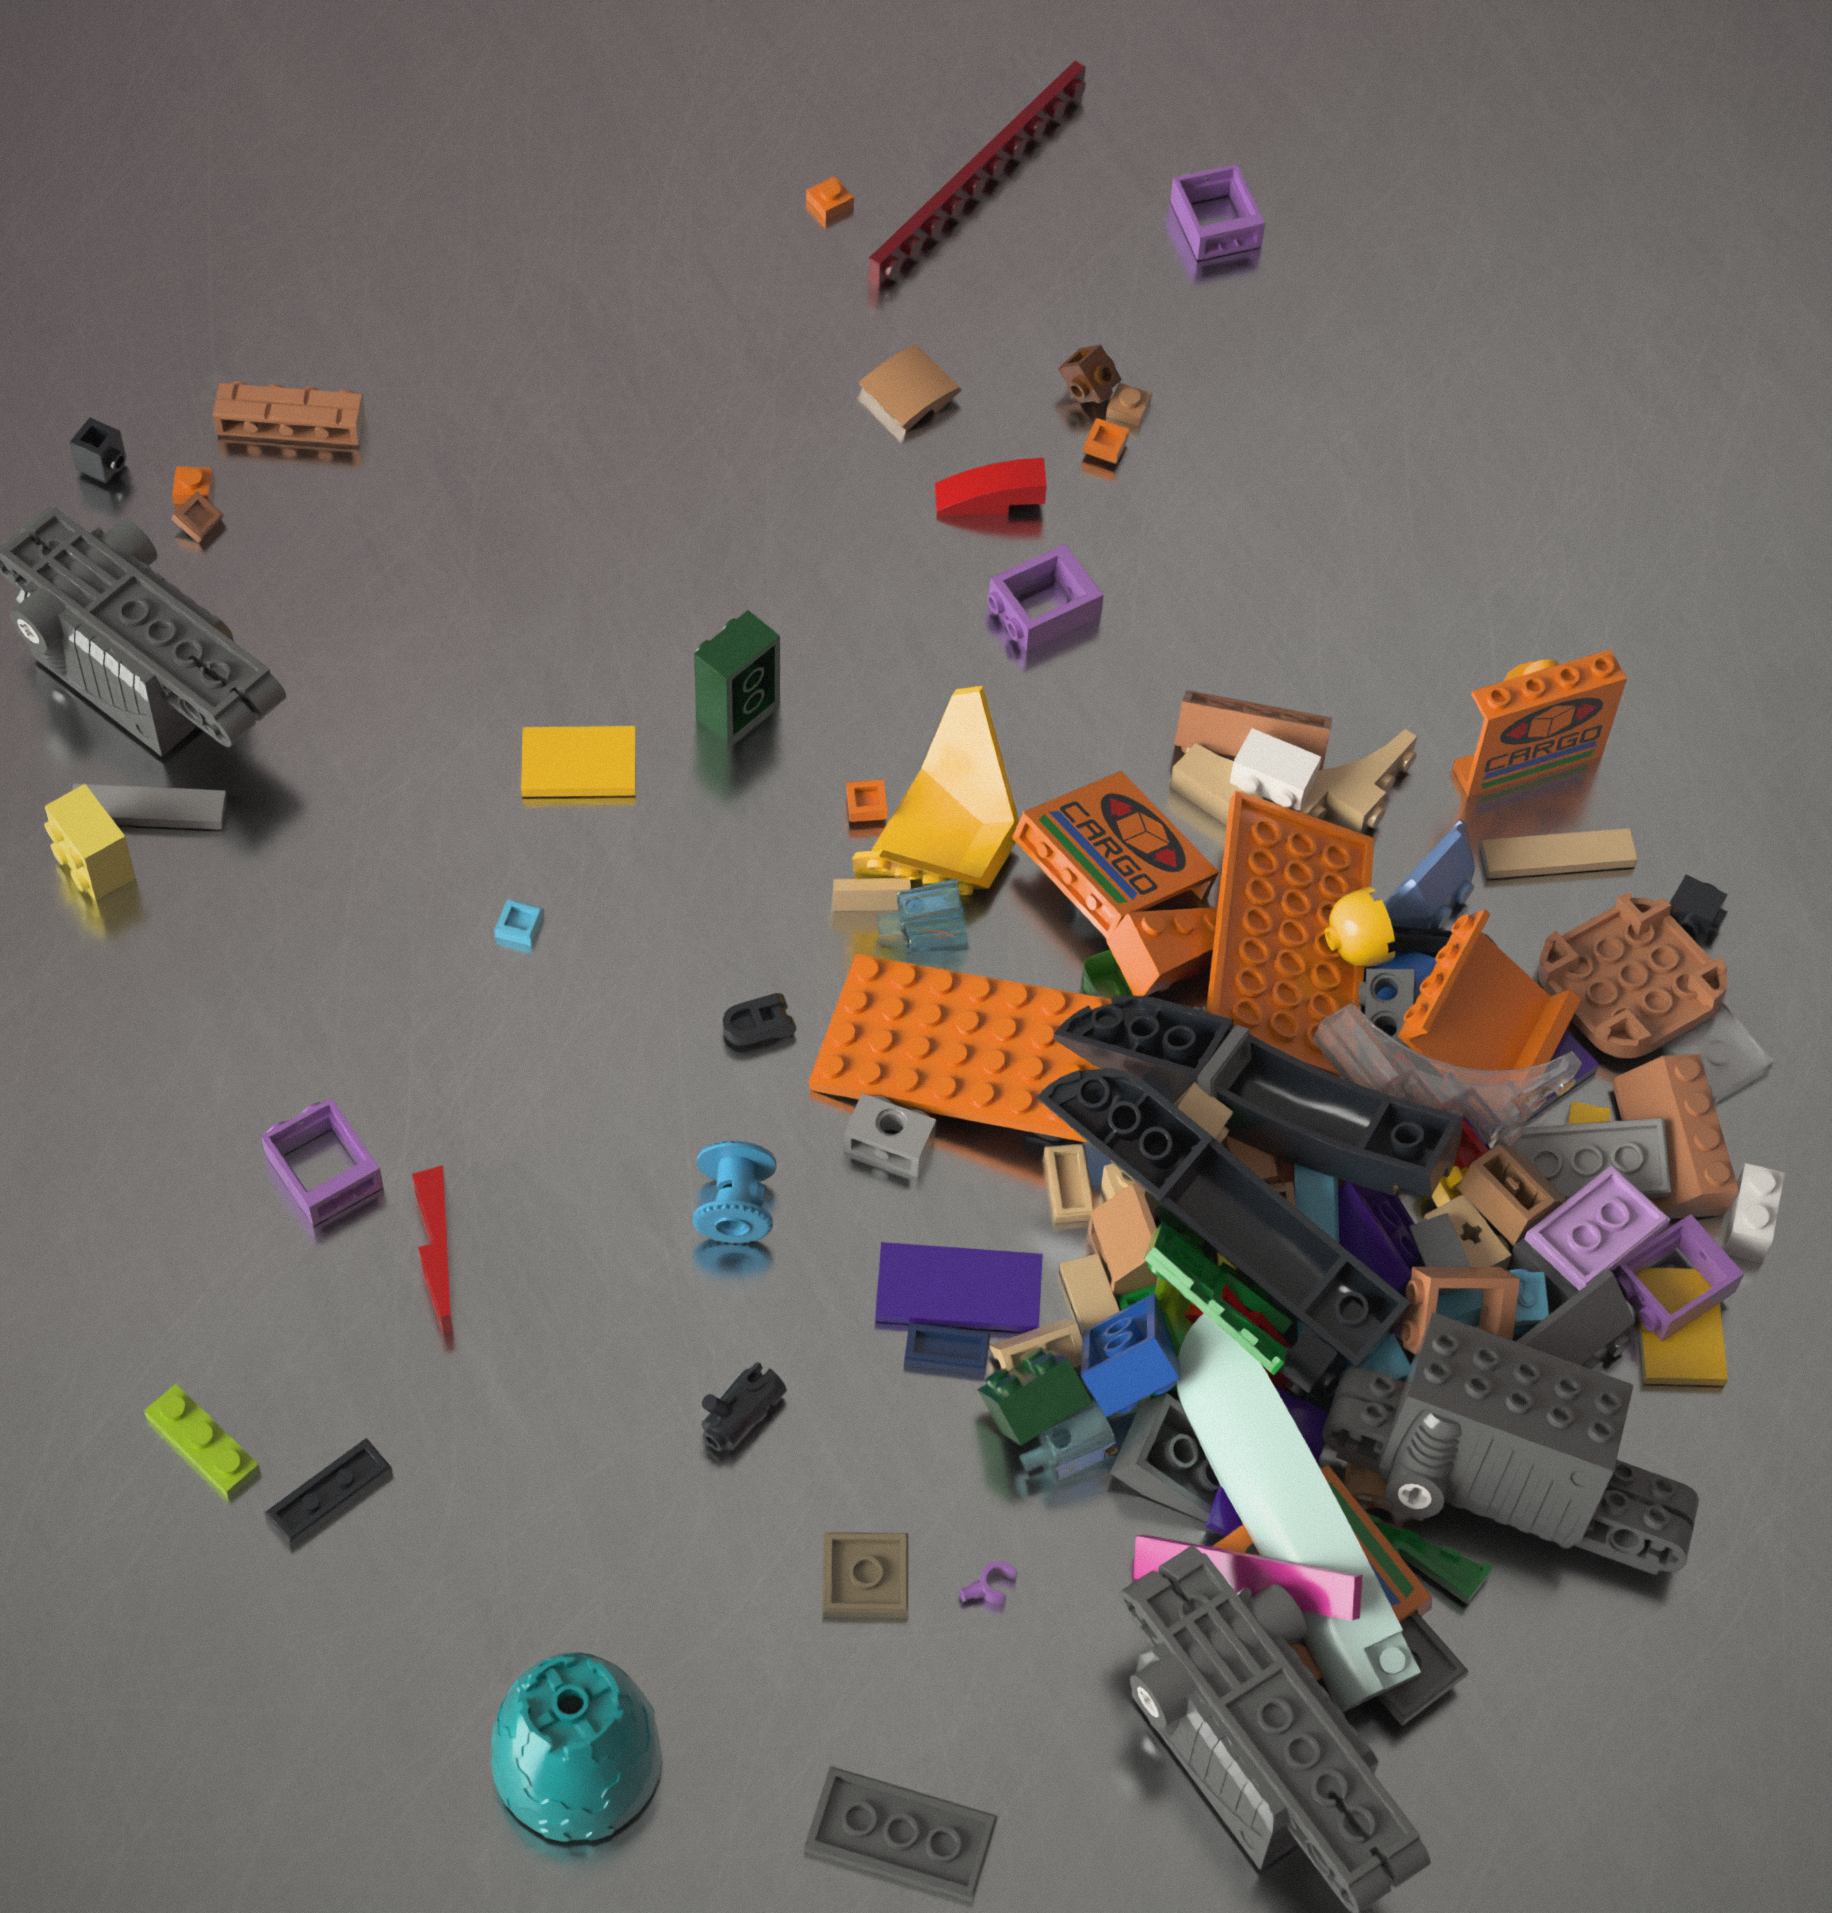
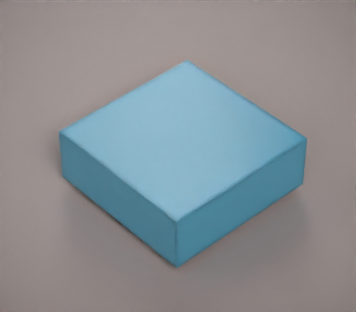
[494,899,544,947]

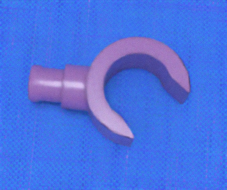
[959,1561,1017,1605]

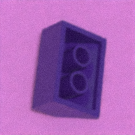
[1338,1182,1425,1299]

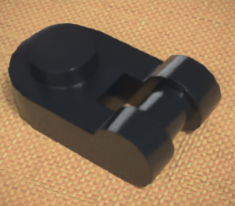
[723,993,797,1045]

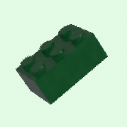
[694,610,780,745]

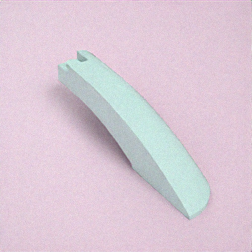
[1176,1313,1421,1712]

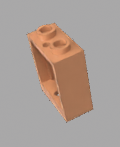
[1401,1267,1520,1354]

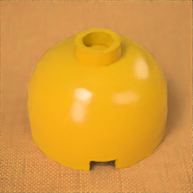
[1325,887,1395,967]

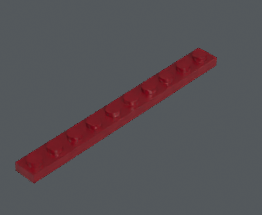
[868,61,1086,287]

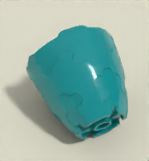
[490,1652,662,1842]

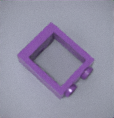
[1170,164,1265,261]
[987,544,1104,651]
[261,1097,383,1226]
[1613,1214,1744,1341]

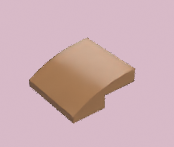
[859,344,962,432]

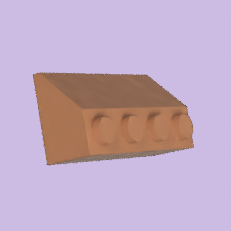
[1174,690,1332,770]
[1612,1054,1740,1219]

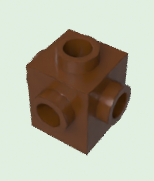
[1058,345,1122,403]

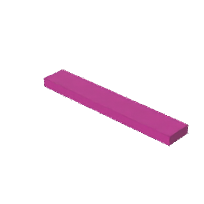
[1134,1534,1363,1621]

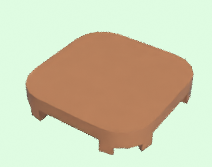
[1538,892,1728,1058]

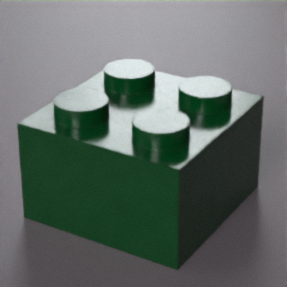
[977,1347,1092,1445]

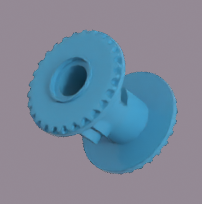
[692,1140,777,1244]

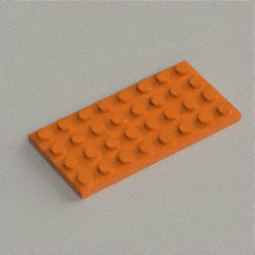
[1206,790,1375,1076]
[808,954,1111,1143]

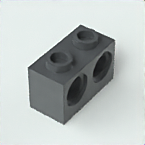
[1358,969,1417,1056]

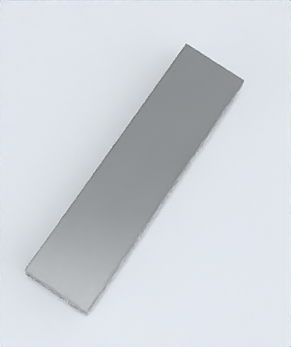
[72,784,227,830]

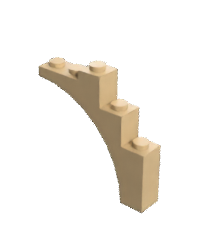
[1170,729,1417,834]

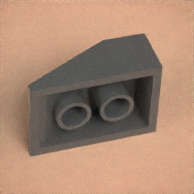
[1110,1394,1220,1522]

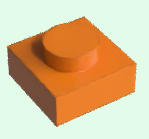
[806,176,854,220]
[1083,418,1130,463]
[172,466,214,504]
[846,780,888,822]

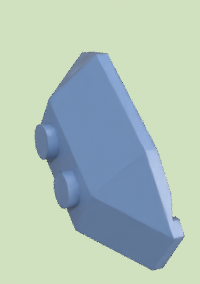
[1384,819,1475,929]

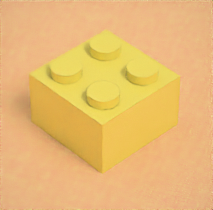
[44,784,136,901]

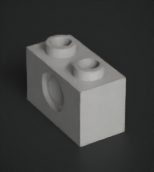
[844,1093,936,1178]

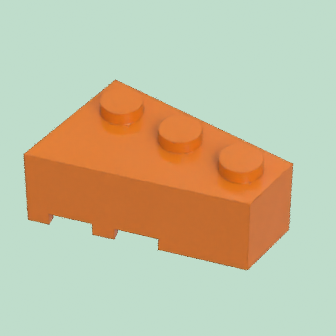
[1106,907,1218,997]

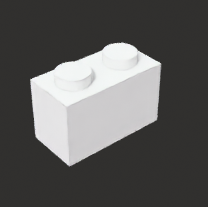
[1230,728,1321,811]
[1723,1163,1785,1264]

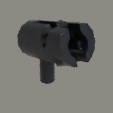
[702,1362,787,1451]

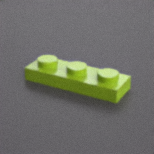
[144,1384,260,1499]

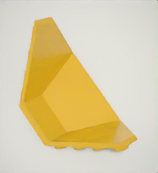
[852,686,1019,895]

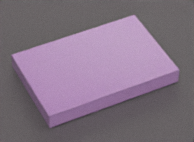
[1525,1165,1670,1291]

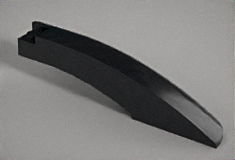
[1054,996,1462,1196]
[1036,1068,1411,1368]

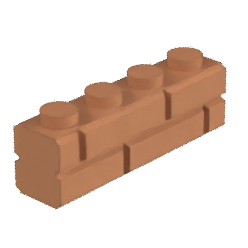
[213,381,365,446]

